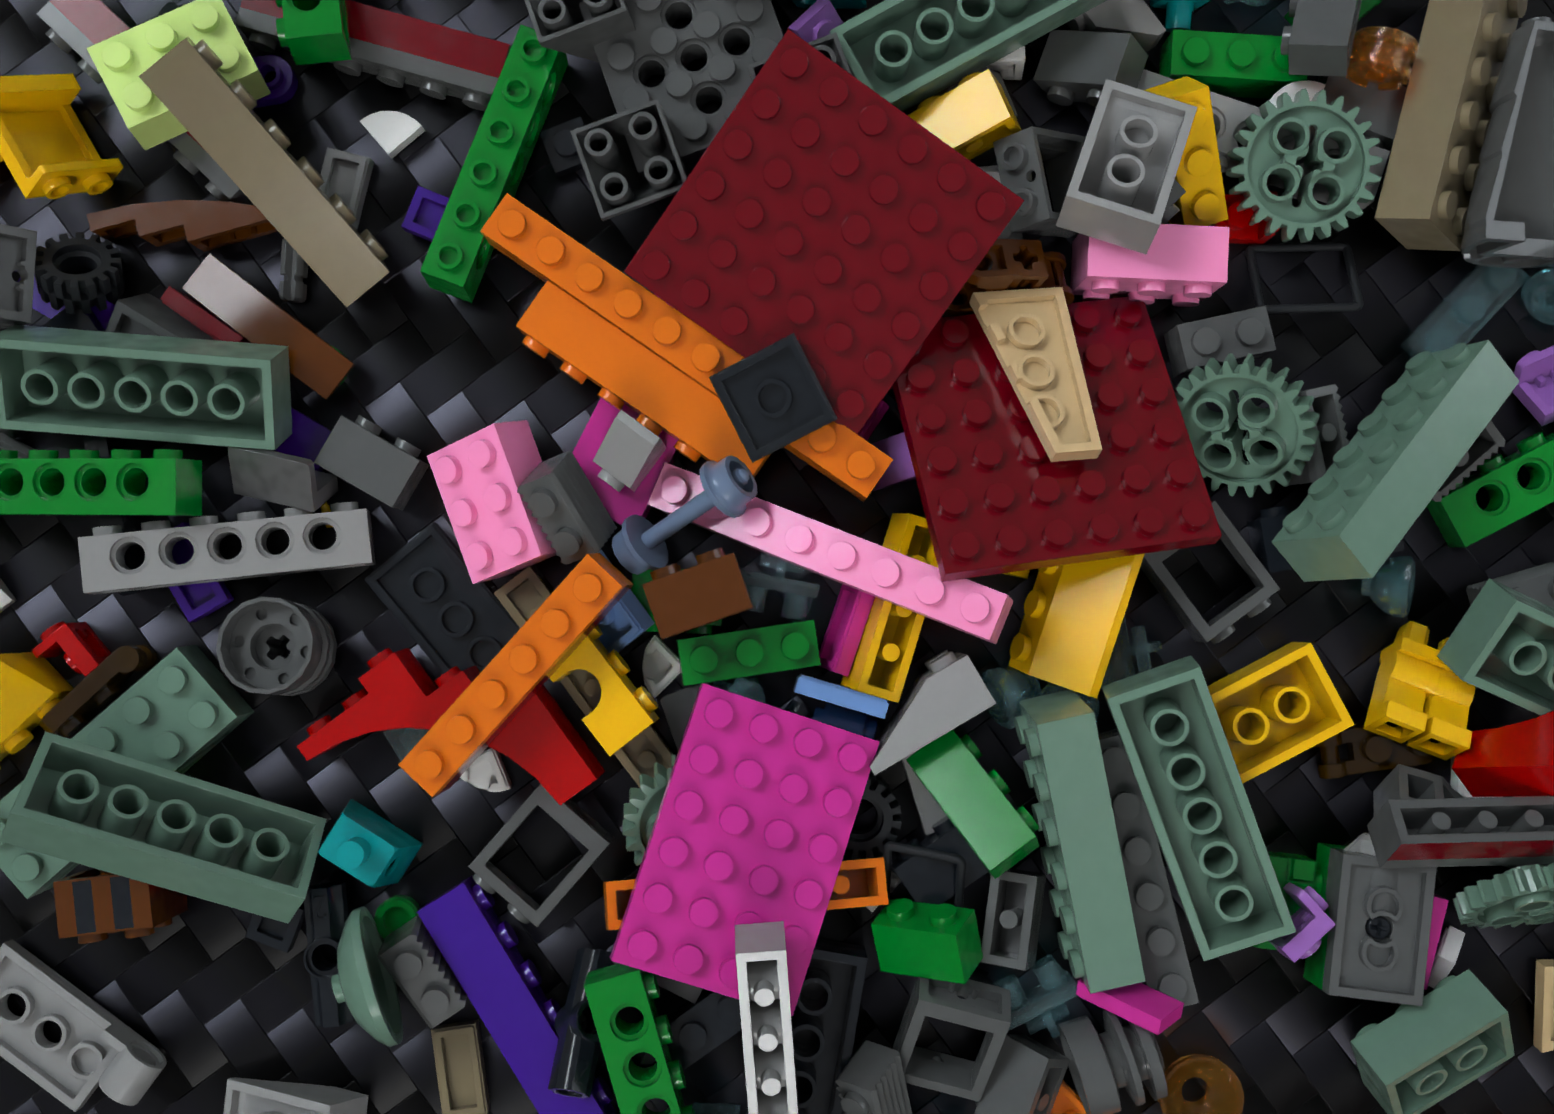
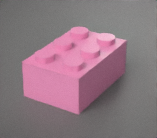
[1070,224,1230,307]
[427,420,556,584]

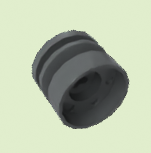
[216,596,337,696]
[1057,1009,1168,1114]

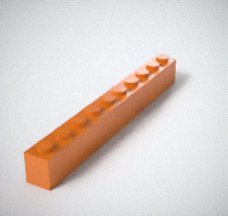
[480,193,893,502]

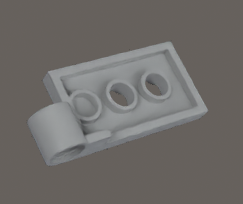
[0,939,167,1112]

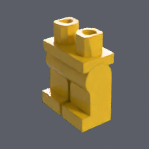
[1363,621,1475,761]

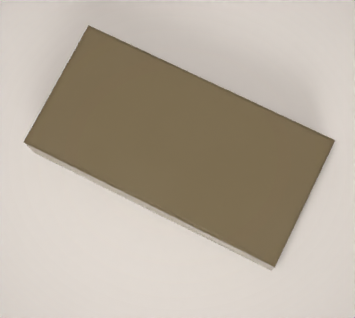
[431,1019,491,1114]

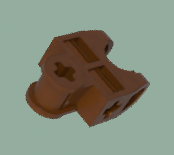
[943,239,1074,317]

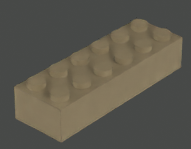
[1374,0,1528,251]
[139,37,389,308]

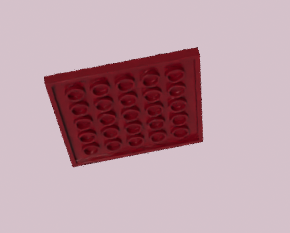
[624,29,1025,434]
[892,297,1222,582]

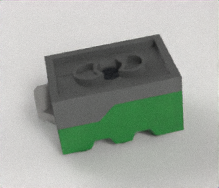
[1303,833,1437,1006]

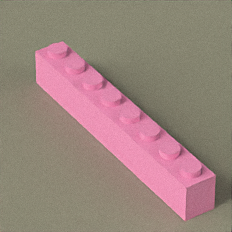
[648,462,1013,645]

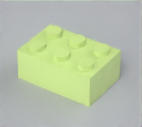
[87,0,271,150]

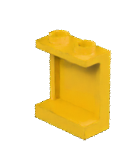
[0,73,123,199]

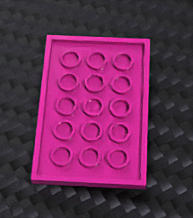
[610,683,880,1016]

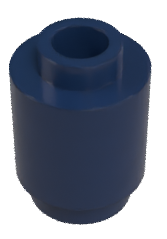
[813,702,879,740]

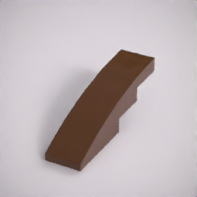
[86,200,278,252]
[182,253,355,400]

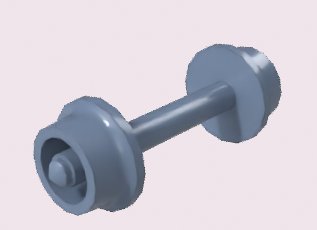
[612,455,758,575]

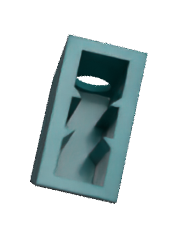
[318,799,423,888]

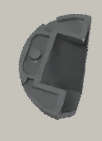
[1461,16,1554,268]

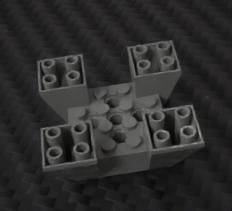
[524,0,852,221]

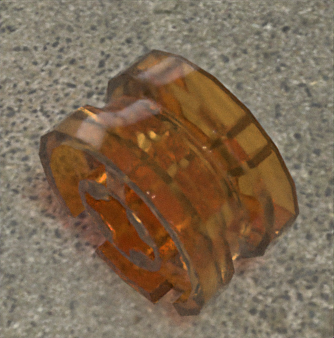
[1346,26,1420,91]

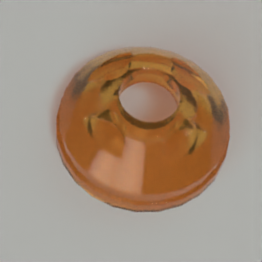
[1158,1054,1244,1114]

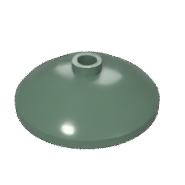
[331,907,403,1047]

